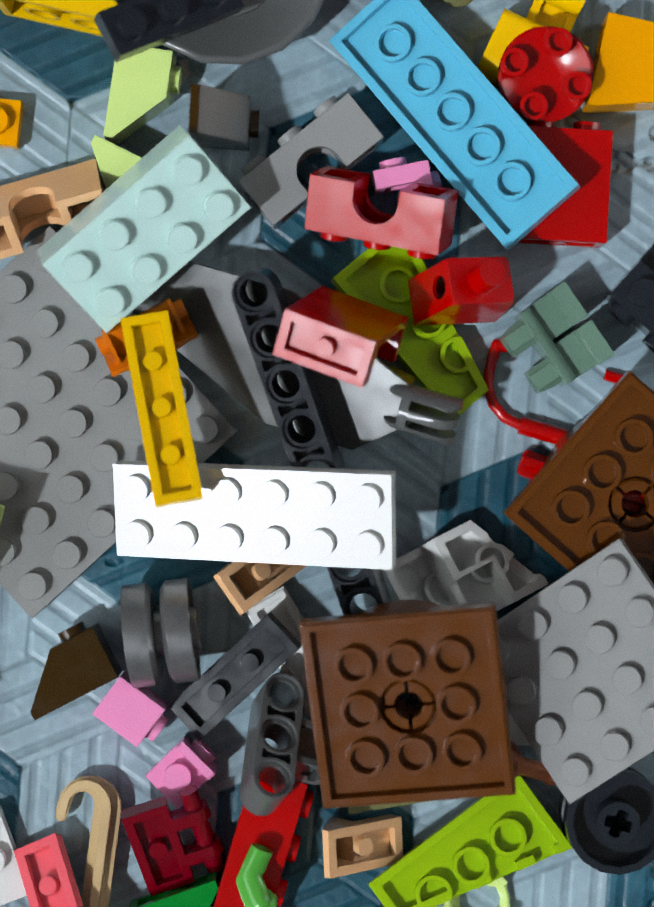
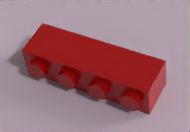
[213,781,314,907]

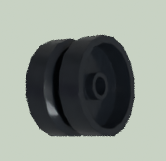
[557,766,654,875]

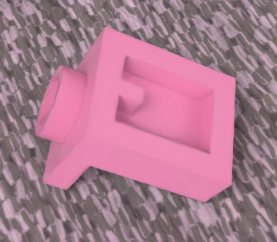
[145,734,218,809]

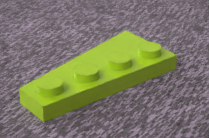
[331,246,489,415]
[367,775,572,907]

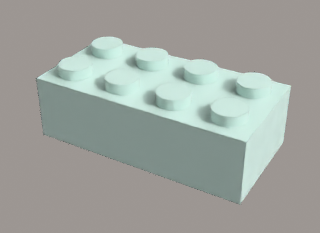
[37,125,251,333]

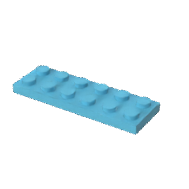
[329,0,581,251]

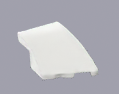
[381,520,548,611]

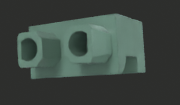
[499,281,615,393]

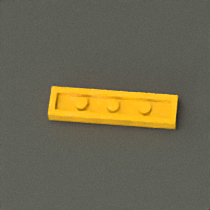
[120,310,203,509]

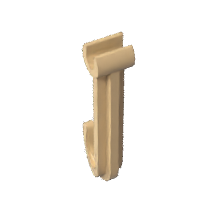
[55,775,122,907]

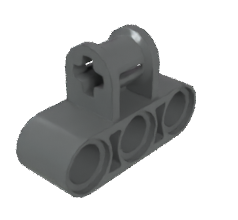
[240,673,320,816]

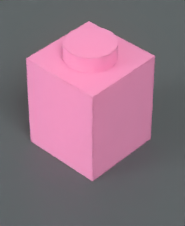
[92,671,169,747]

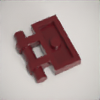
[121,785,225,896]

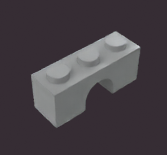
[238,93,384,230]

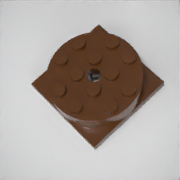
[502,370,654,584]
[299,600,516,809]

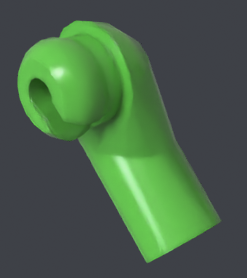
[236,843,278,907]

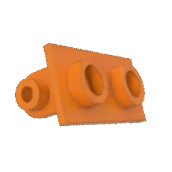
[95,298,199,377]

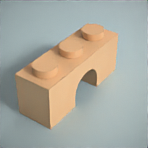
[0,159,106,259]

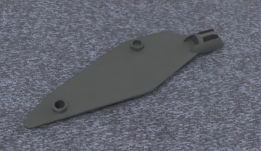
[132,261,464,450]

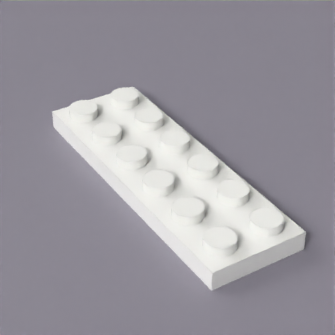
[113,460,396,570]

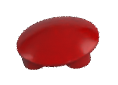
[498,26,593,122]

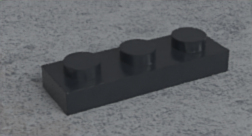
[94,0,244,63]
[168,611,302,741]

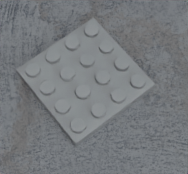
[497,538,654,804]

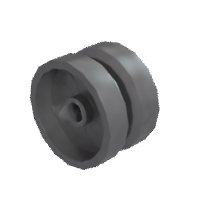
[120,578,201,688]

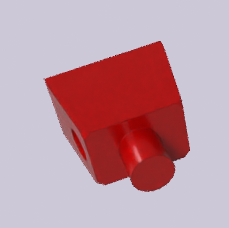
[408,256,514,326]

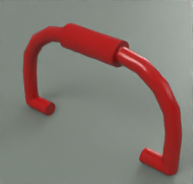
[483,339,624,445]

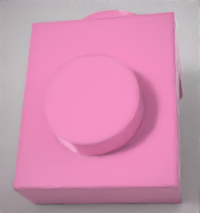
[370,157,442,195]

